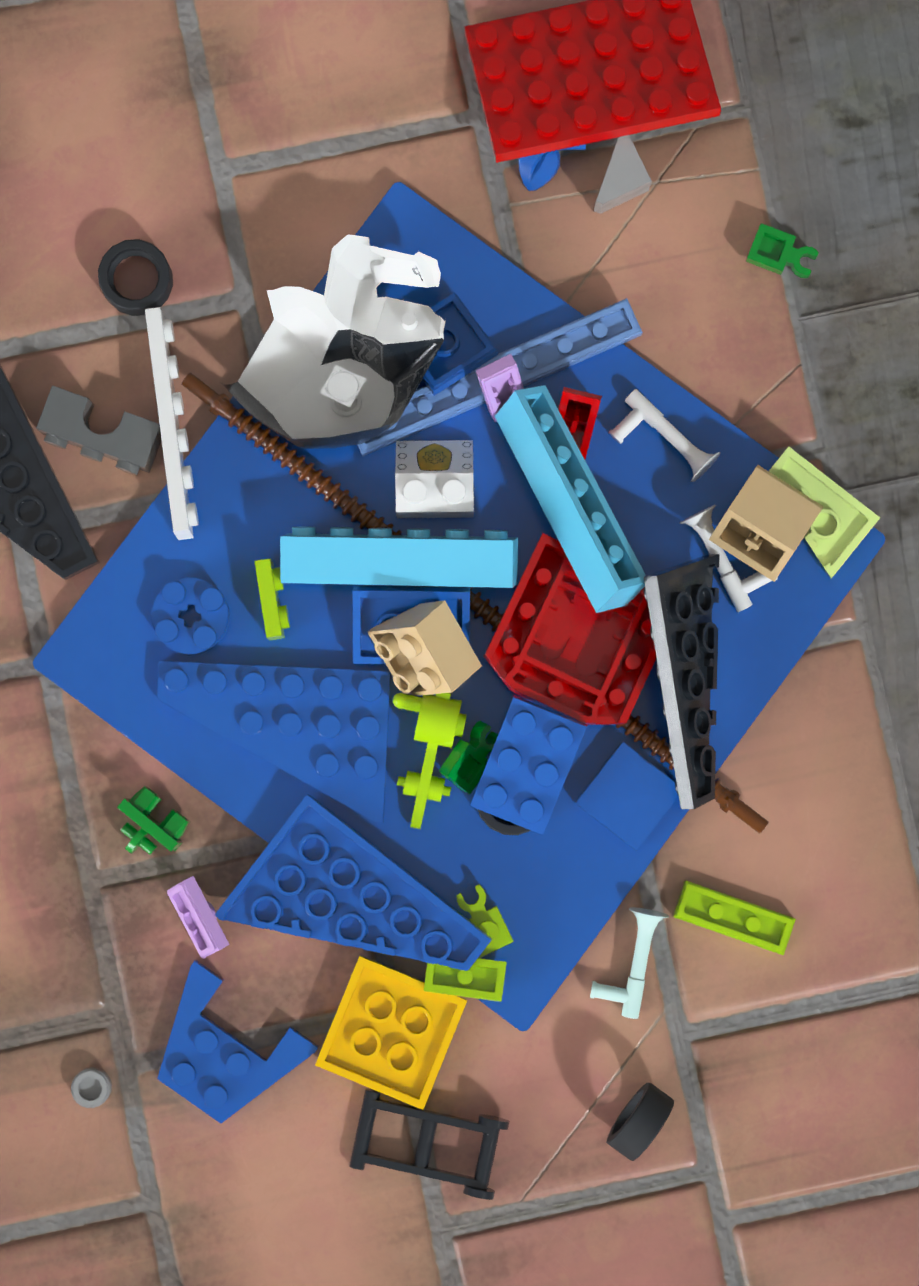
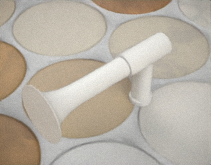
[609,389,720,482]
[680,505,778,612]

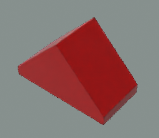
[558,387,602,459]

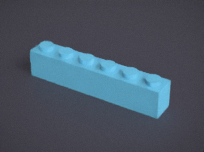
[495,385,646,613]
[280,526,518,588]

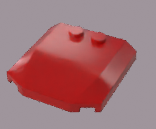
[483,533,656,725]

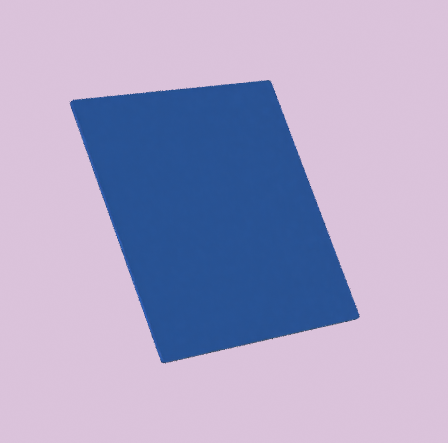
[33,182,885,1031]

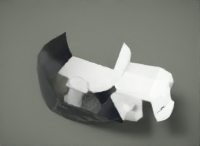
[220,234,446,449]

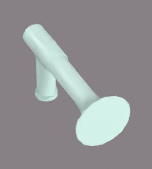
[590,907,669,1019]

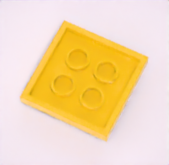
[315,955,468,1110]

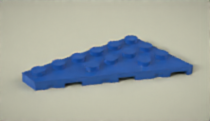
[156,661,391,823]
[215,794,493,971]

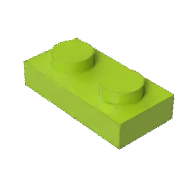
[254,559,290,640]
[424,958,507,1002]

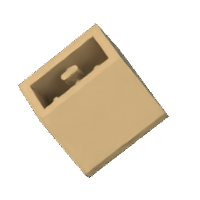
[709,465,823,582]
[368,600,482,696]

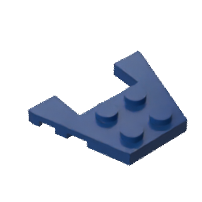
[157,960,319,1123]

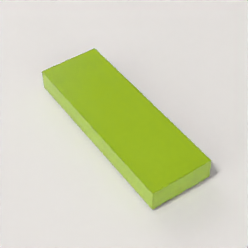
[672,880,796,955]

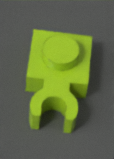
[456,884,514,958]

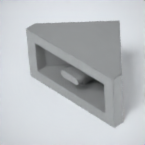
[594,135,652,214]

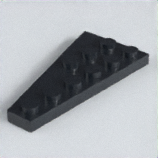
[644,554,720,809]

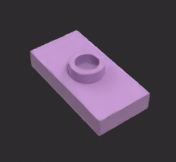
[476,354,524,422]
[167,876,230,959]

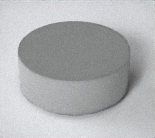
[71,1067,112,1108]

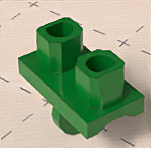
[117,786,190,855]

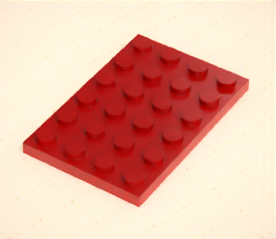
[464,0,721,163]

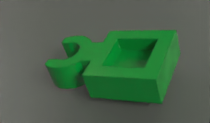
[746,223,819,278]
[439,721,498,795]

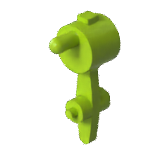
[393,693,467,829]

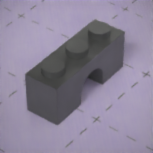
[36,385,162,475]

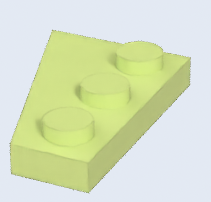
[769,446,880,579]

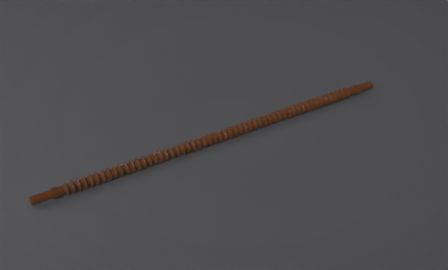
[181,373,769,834]

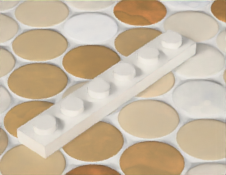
[145,307,199,540]

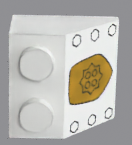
[395,440,474,518]

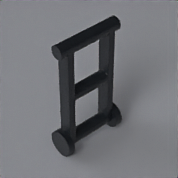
[349,1089,510,1200]

